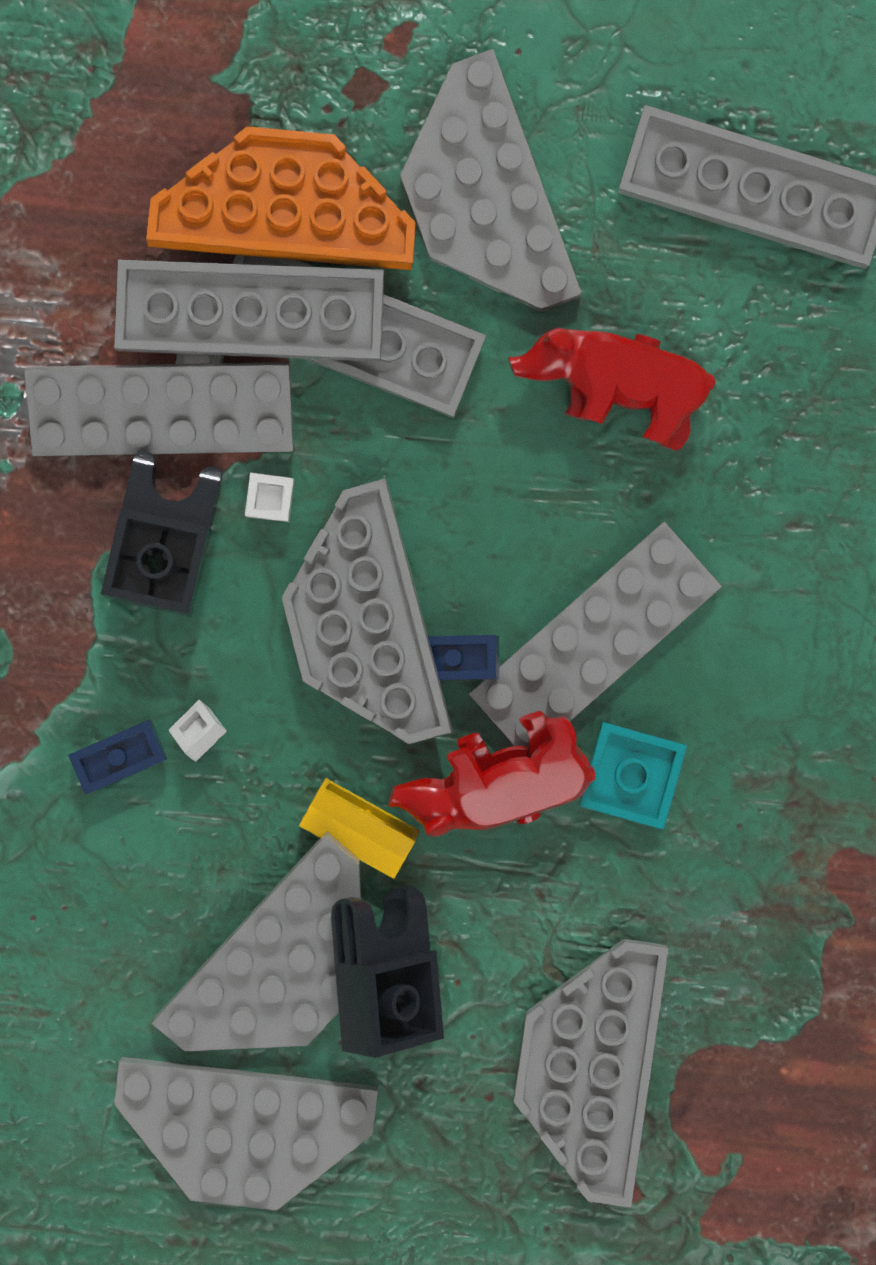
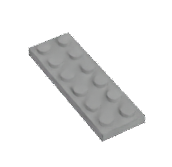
[617,105,876,269]
[233,255,486,419]
[114,260,384,362]
[24,362,294,456]
[469,522,722,746]

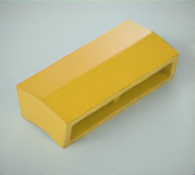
[299,778,420,879]

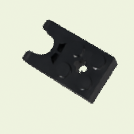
[101,450,223,617]
[331,885,444,1058]

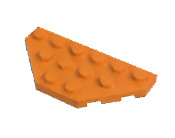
[146,126,416,270]

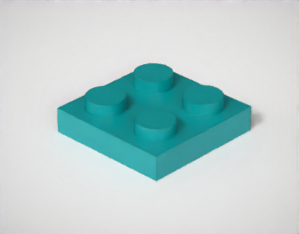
[578,721,687,830]

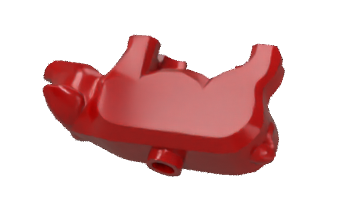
[507,328,715,451]
[388,711,596,837]

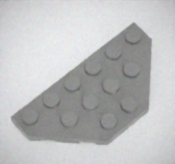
[400,49,582,312]
[282,479,453,744]
[152,832,361,1051]
[513,939,669,1208]
[114,1057,378,1210]

